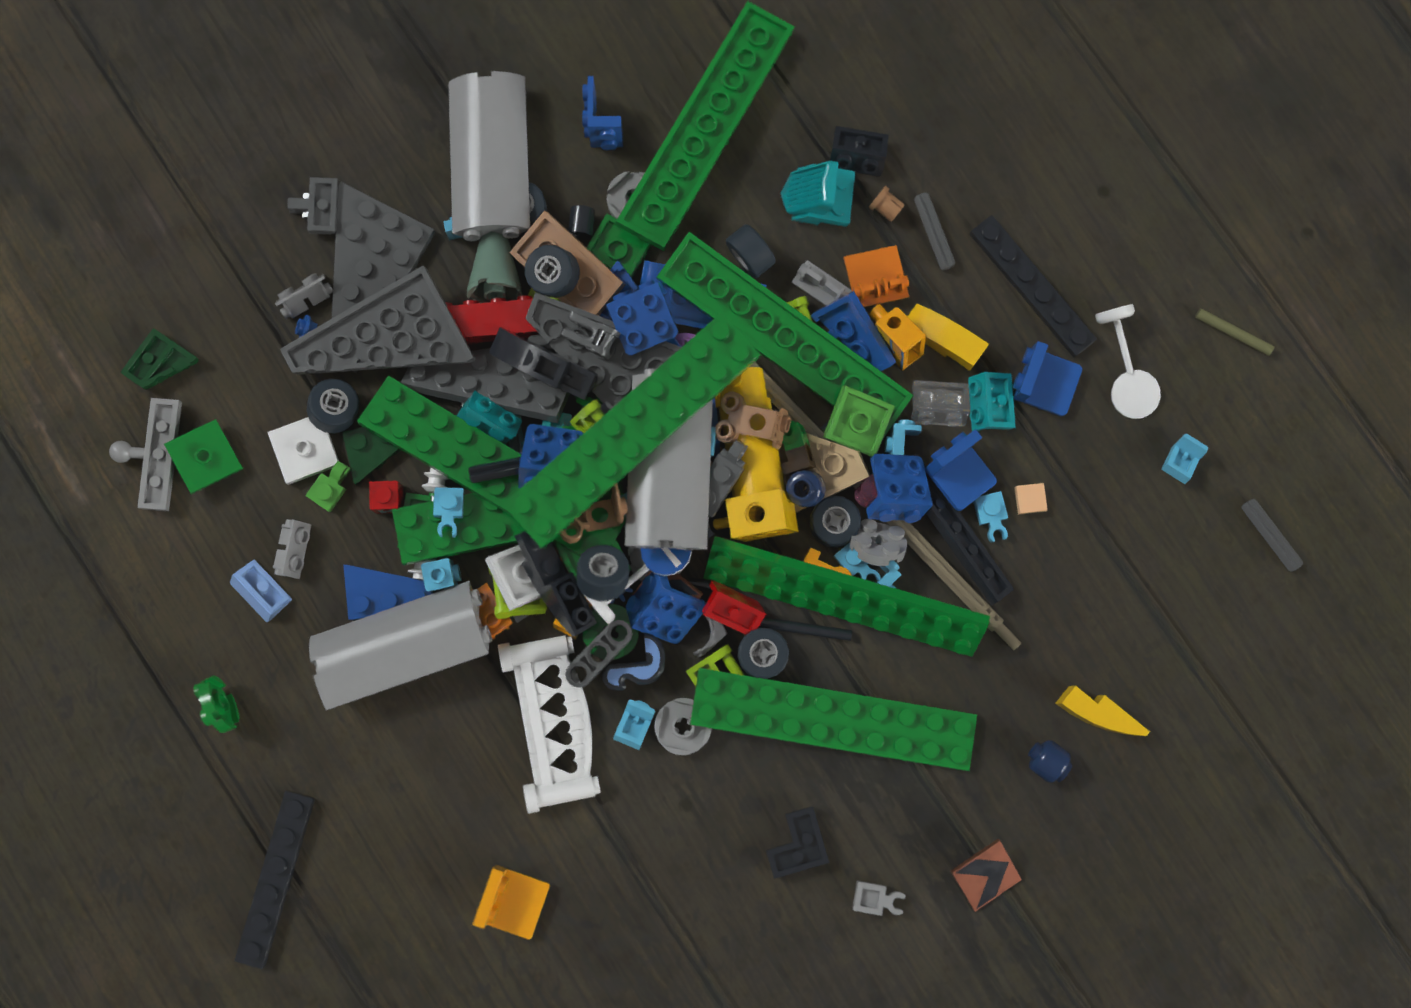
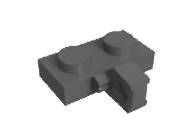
[288,177,339,234]

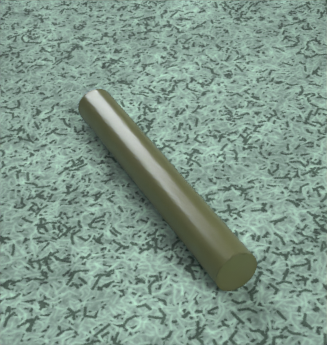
[1195,308,1274,356]

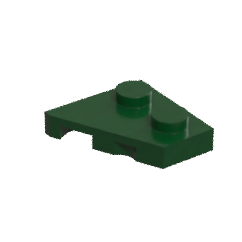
[120,328,200,390]
[342,427,401,485]

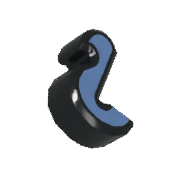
[602,633,666,690]

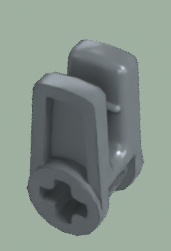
[561,312,621,359]

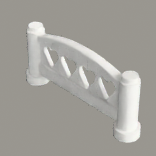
[498,635,601,814]

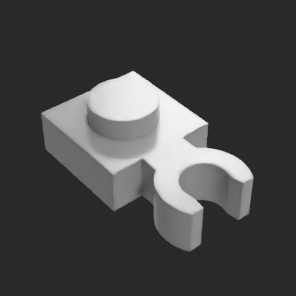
[852,880,905,916]

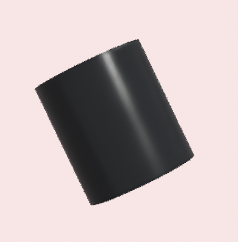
[568,205,595,239]

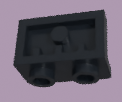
[830,126,889,176]

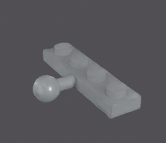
[109,398,182,511]

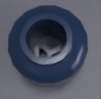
[786,470,826,507]
[1028,740,1072,783]

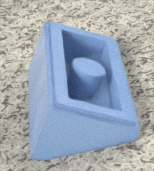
[230,559,292,622]

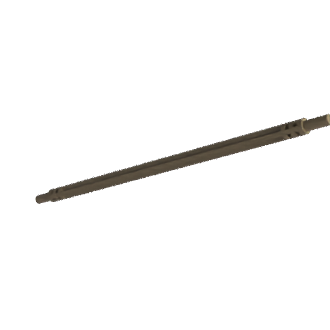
[750,362,1021,651]

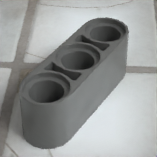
[565,620,633,688]

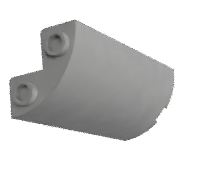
[449,71,530,241]
[625,369,713,550]
[309,581,492,710]

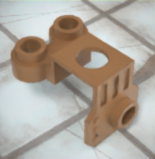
[715,392,791,449]
[560,484,628,543]

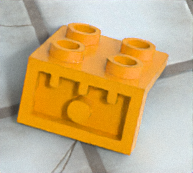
[473,865,550,939]

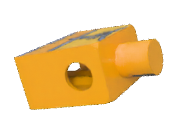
[869,304,926,371]

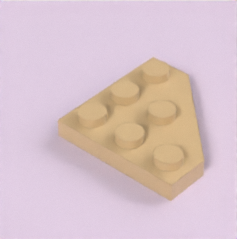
[779,433,871,513]

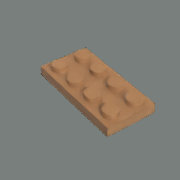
[509,210,626,316]

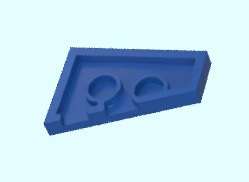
[810,291,897,371]
[343,564,433,620]

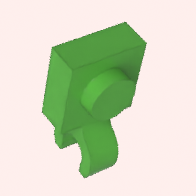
[305,461,351,512]

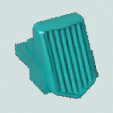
[781,161,855,227]

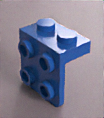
[582,76,623,150]
[606,280,678,355]
[1013,341,1082,416]
[518,424,583,489]
[925,429,997,511]
[866,454,933,523]
[625,572,706,644]

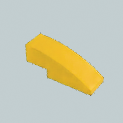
[907,304,989,371]
[1055,686,1150,736]

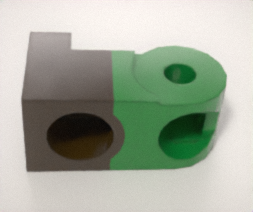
[781,420,816,475]

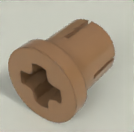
[869,186,905,222]

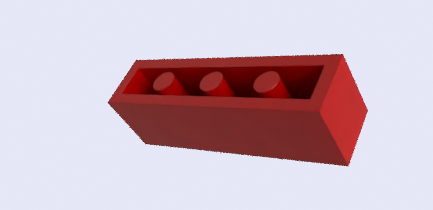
[445,295,539,344]

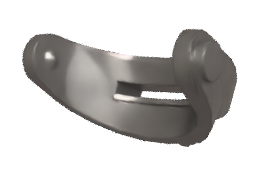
[693,602,728,658]

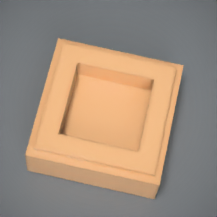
[1014,483,1047,514]

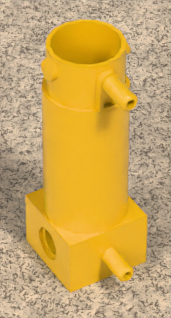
[713,367,799,542]

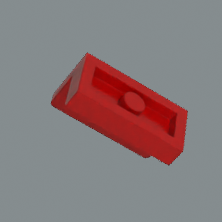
[702,580,766,635]

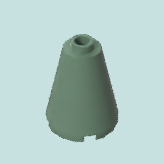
[467,231,523,303]

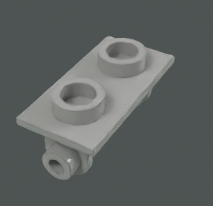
[792,260,852,305]
[275,273,333,319]
[273,519,311,579]

